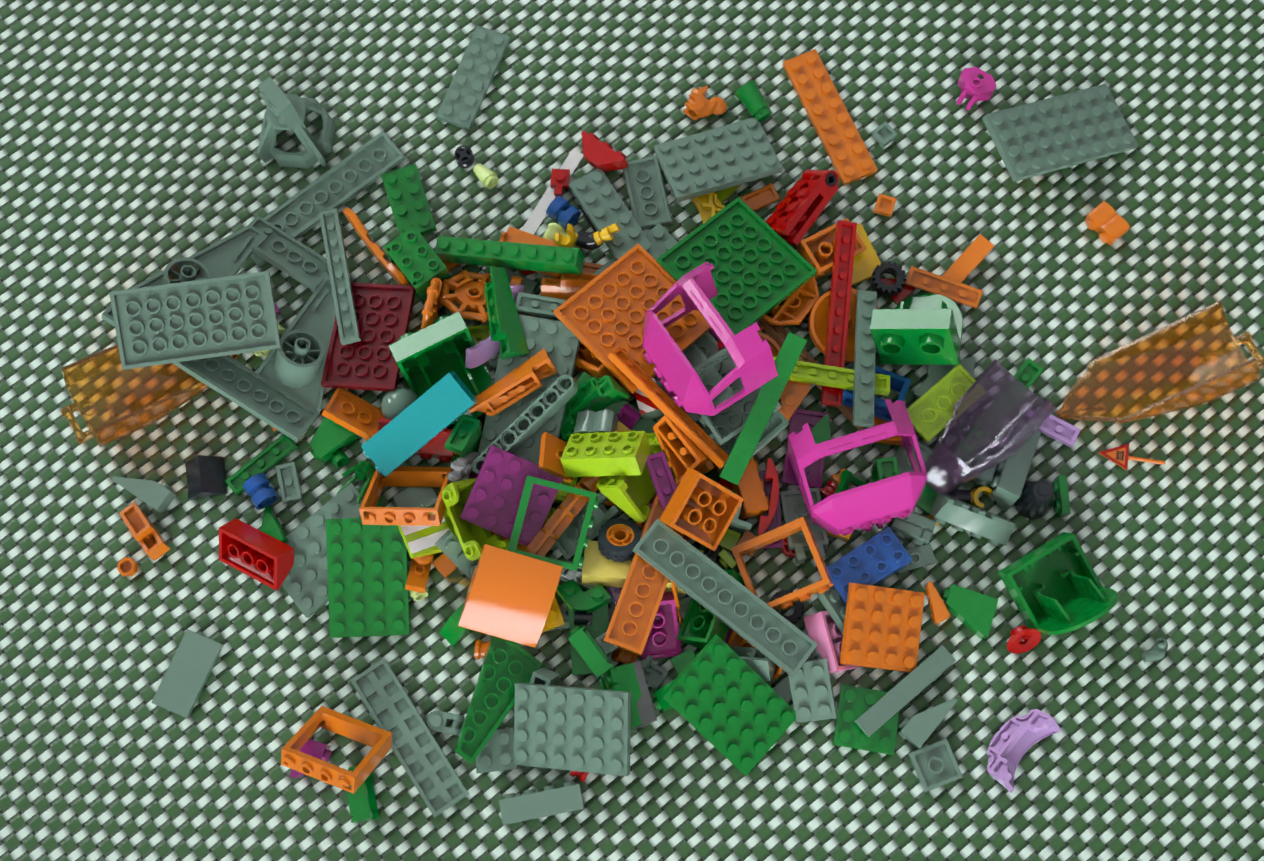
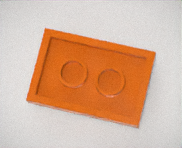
[321,387,385,440]

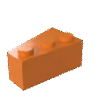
[653,415,710,485]

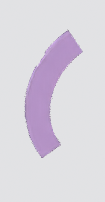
[465,284,524,369]

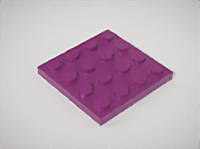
[460,445,563,546]

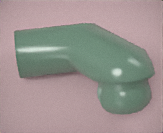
[1141,638,1168,663]

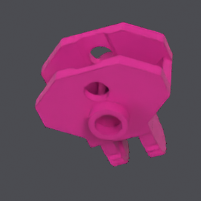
[956,67,997,111]

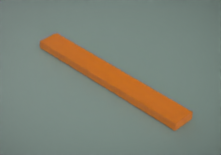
[607,348,729,469]

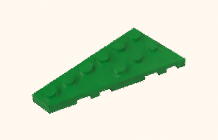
[454,636,543,764]

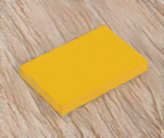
[852,223,881,286]

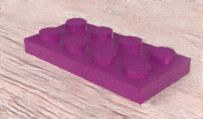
[781,409,831,489]

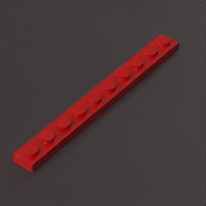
[820,220,857,407]

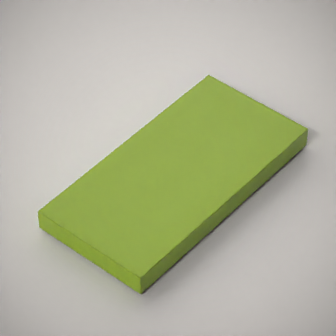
[907,364,986,443]

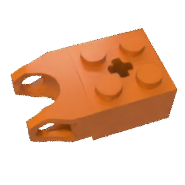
[778,380,811,433]

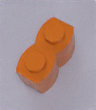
[1084,201,1130,246]

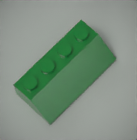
[676,569,745,650]

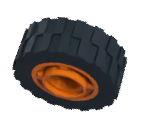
[598,518,642,562]

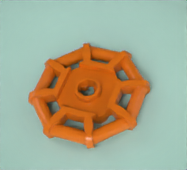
[439,270,491,323]
[419,278,442,331]

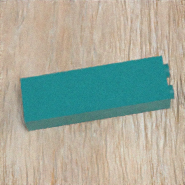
[361,371,478,477]

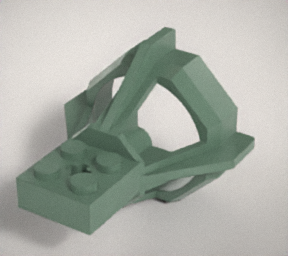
[256,77,336,169]

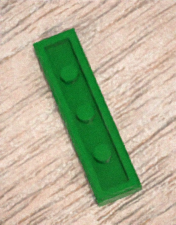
[225,434,298,496]

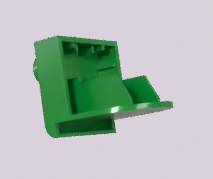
[870,293,963,365]
[389,312,493,427]
[998,532,1119,636]

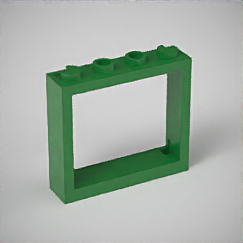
[507,475,599,571]

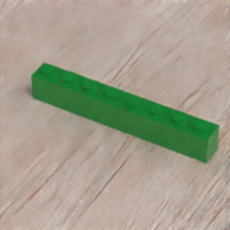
[434,236,585,275]

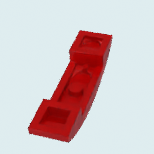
[757,458,779,536]

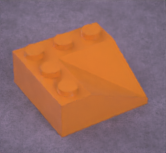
[659,467,744,551]

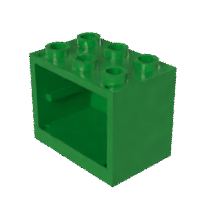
[383,226,451,305]

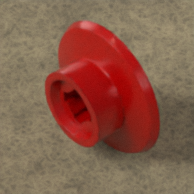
[1007,626,1041,654]

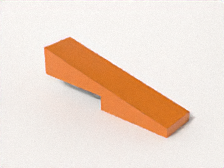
[927,234,994,293]

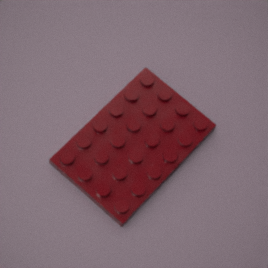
[321,282,416,392]

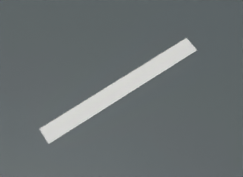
[521,149,584,235]

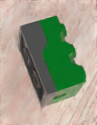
[599,661,657,730]

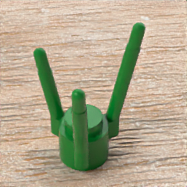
[336,460,375,504]

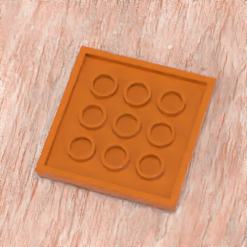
[840,582,925,672]

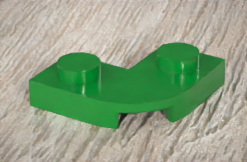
[556,579,611,614]

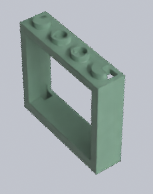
[694,347,782,447]

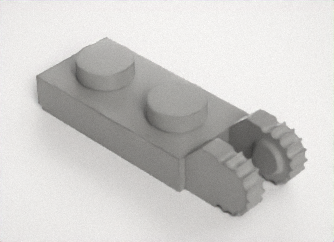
[447,452,480,482]

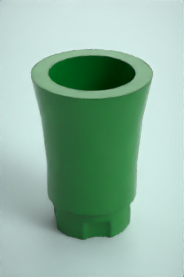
[735,80,772,122]

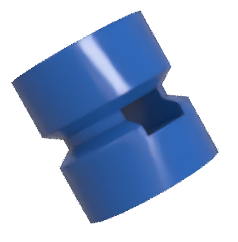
[546,195,581,230]
[243,473,278,510]

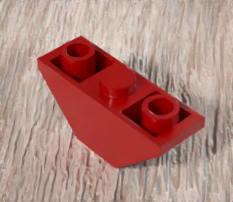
[581,130,629,173]

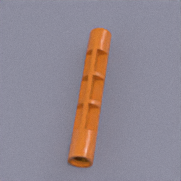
[524,476,602,556]

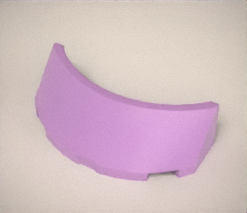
[986,709,1061,793]

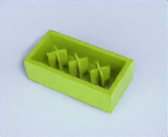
[560,431,650,477]

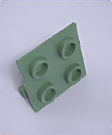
[393,487,438,508]

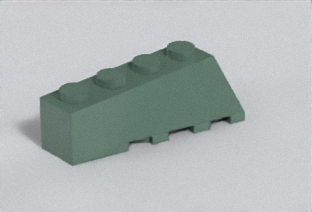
[991,423,1041,512]
[930,492,1016,546]

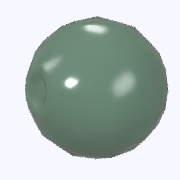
[381,387,418,420]

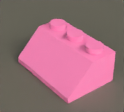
[803,611,861,674]

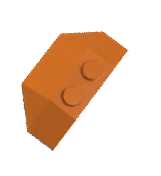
[761,276,820,325]

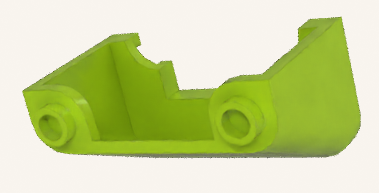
[596,433,676,522]
[442,478,510,561]

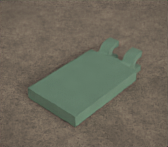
[780,488,829,564]
[555,492,623,560]

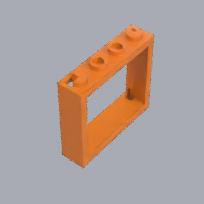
[359,466,453,526]
[731,517,834,610]
[281,706,392,794]

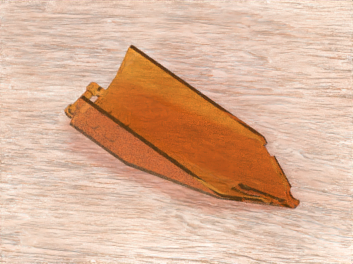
[1055,301,1264,423]
[61,344,239,447]

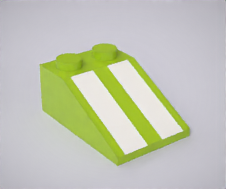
[398,508,458,559]

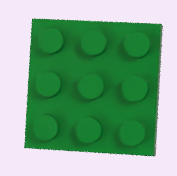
[832,684,900,755]

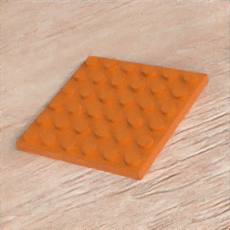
[554,243,711,394]

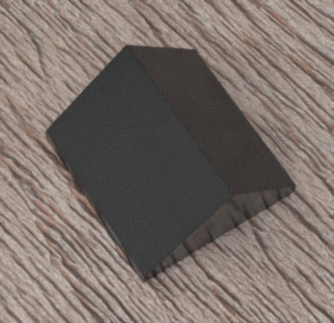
[185,455,228,500]

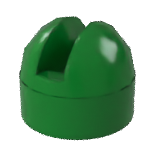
[331,451,349,468]

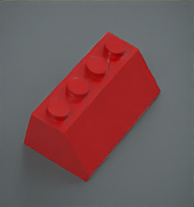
[378,418,455,463]
[219,518,294,591]

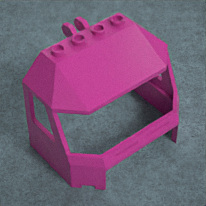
[643,262,778,416]
[788,399,928,536]

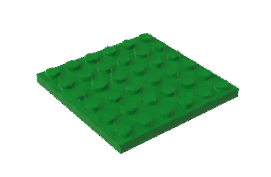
[656,197,817,335]

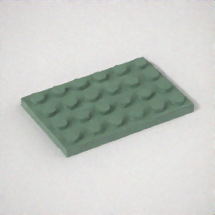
[654,117,782,203]
[282,483,364,618]
[514,683,631,776]

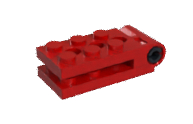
[766,169,839,246]

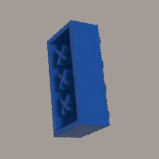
[827,527,912,605]

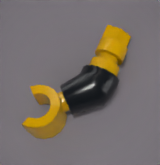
[554,223,621,250]
[928,486,992,526]

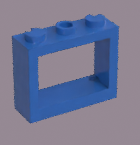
[841,366,911,422]

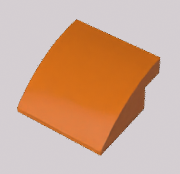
[458,544,563,648]

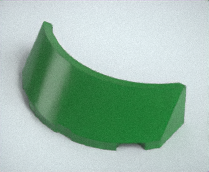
[560,375,631,442]

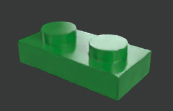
[1052,475,1071,518]

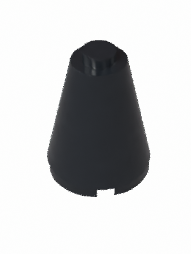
[1014,481,1054,519]

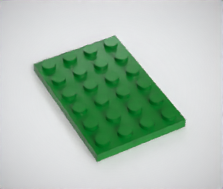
[326,518,410,638]
[661,634,796,776]

